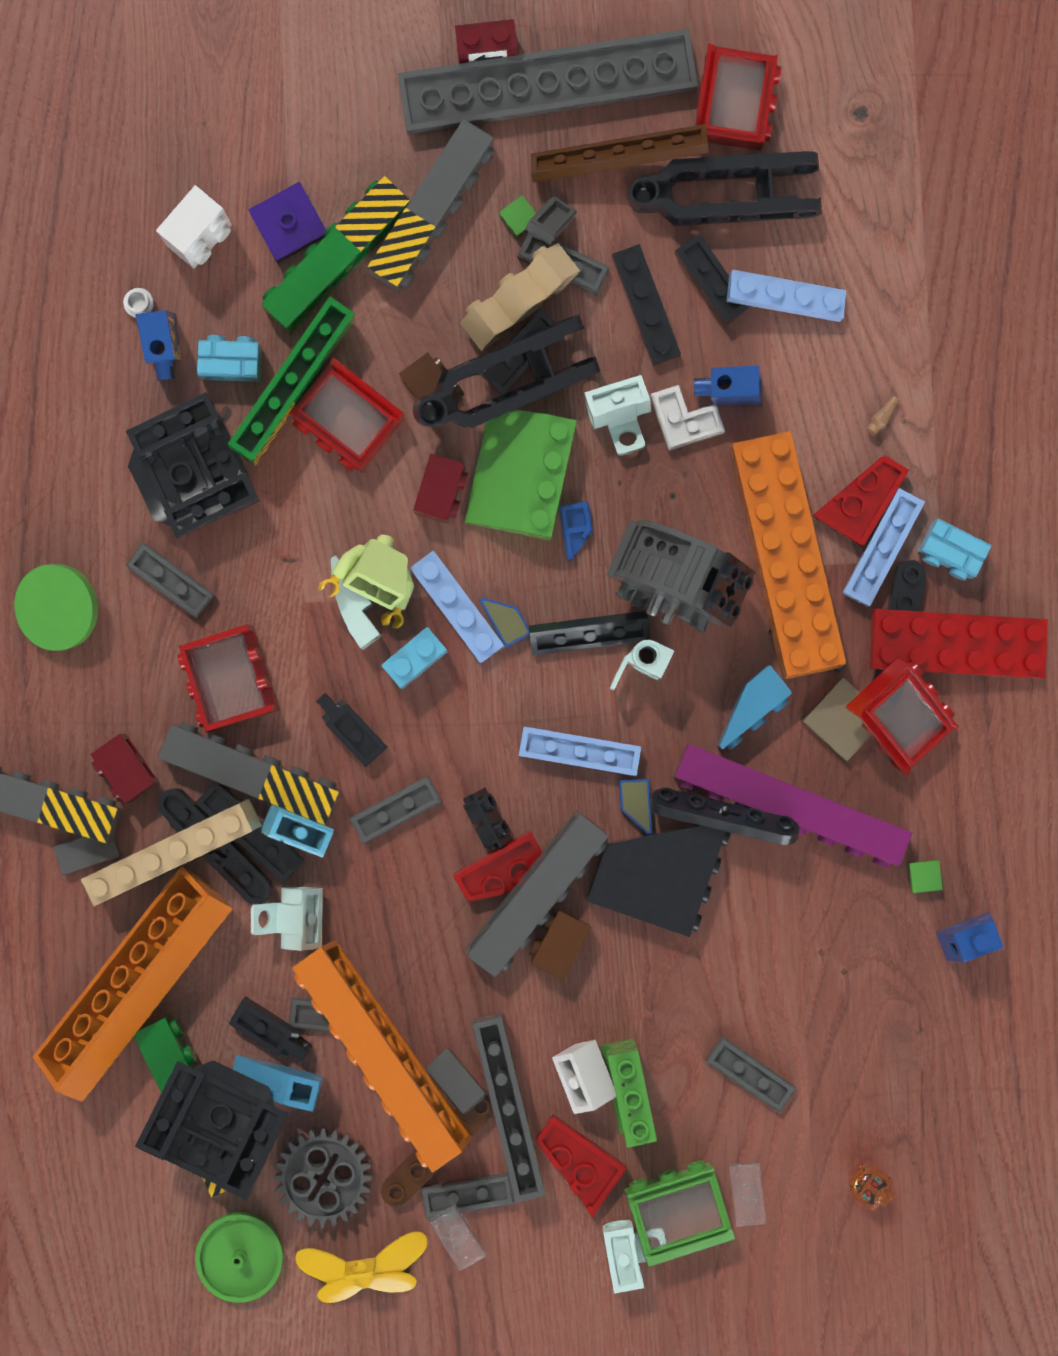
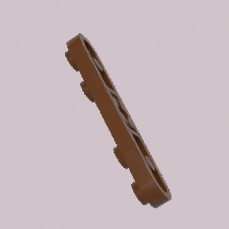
[381,1089,494,1207]

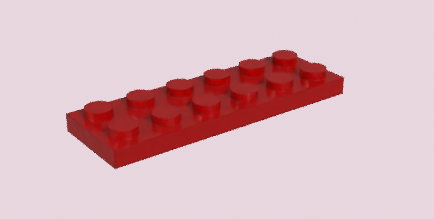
[869,609,1048,679]

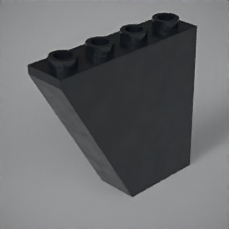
[586,825,731,937]

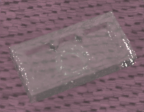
[729,1161,766,1227]
[429,1204,486,1271]

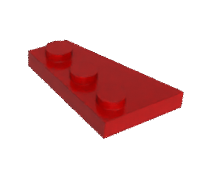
[811,455,909,547]
[452,830,543,902]
[535,1114,627,1217]

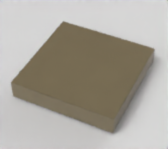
[802,677,887,761]

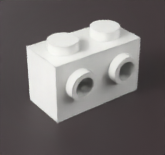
[552,1040,616,1114]

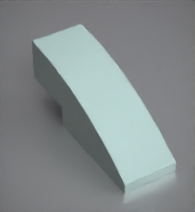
[331,555,382,650]

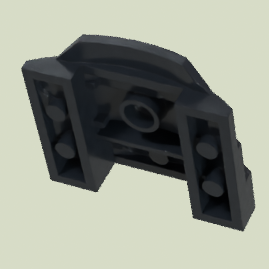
[126,392,260,538]
[135,1060,288,1200]

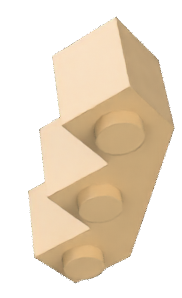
[460,243,580,351]

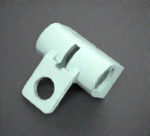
[584,375,651,456]
[609,640,674,691]
[251,887,323,951]
[602,1220,666,1294]

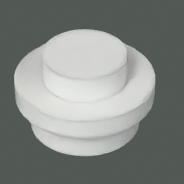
[123,288,154,318]

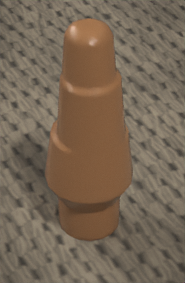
[866,396,899,436]

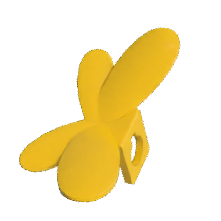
[295,1231,428,1303]

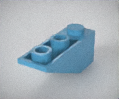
[717,665,792,750]
[233,1055,324,1112]

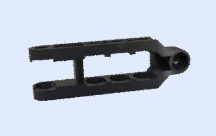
[628,151,822,226]
[413,314,601,428]

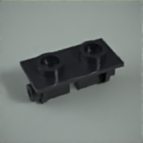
[463,787,512,852]

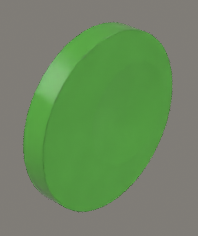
[14,564,98,651]
[195,1212,284,1303]

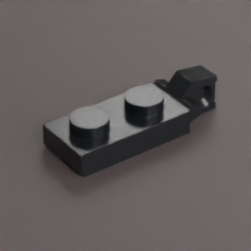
[316,693,388,767]
[229,996,312,1061]

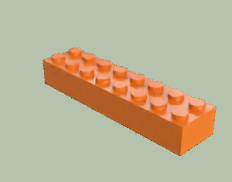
[729,431,846,680]
[32,865,233,1102]
[292,939,473,1173]

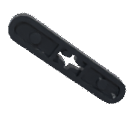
[872,560,926,706]
[650,787,800,845]
[158,788,273,904]

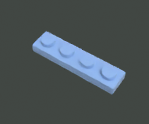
[726,270,846,322]
[842,488,925,607]
[410,551,504,663]
[519,727,641,776]

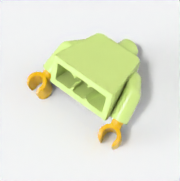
[318,535,414,629]

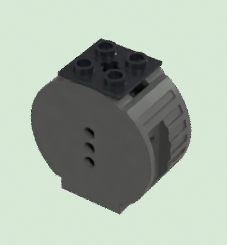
[606,520,756,633]

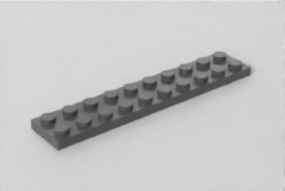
[398,29,698,135]

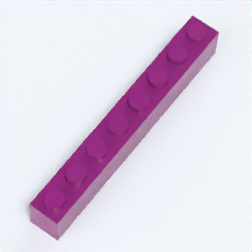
[673,744,912,869]

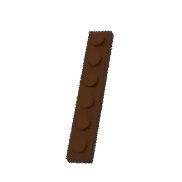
[531,124,710,182]

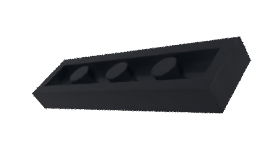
[612,244,681,366]
[529,610,650,656]
[195,781,305,883]

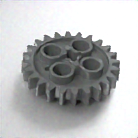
[274,1126,373,1228]

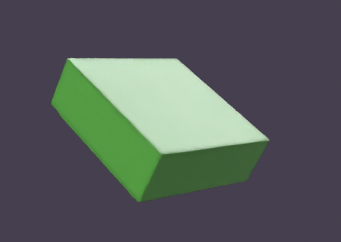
[499,195,536,238]
[908,860,943,893]

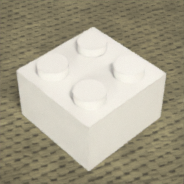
[156,185,232,269]

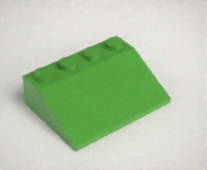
[464,410,577,541]

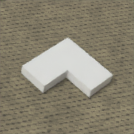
[650,385,725,451]

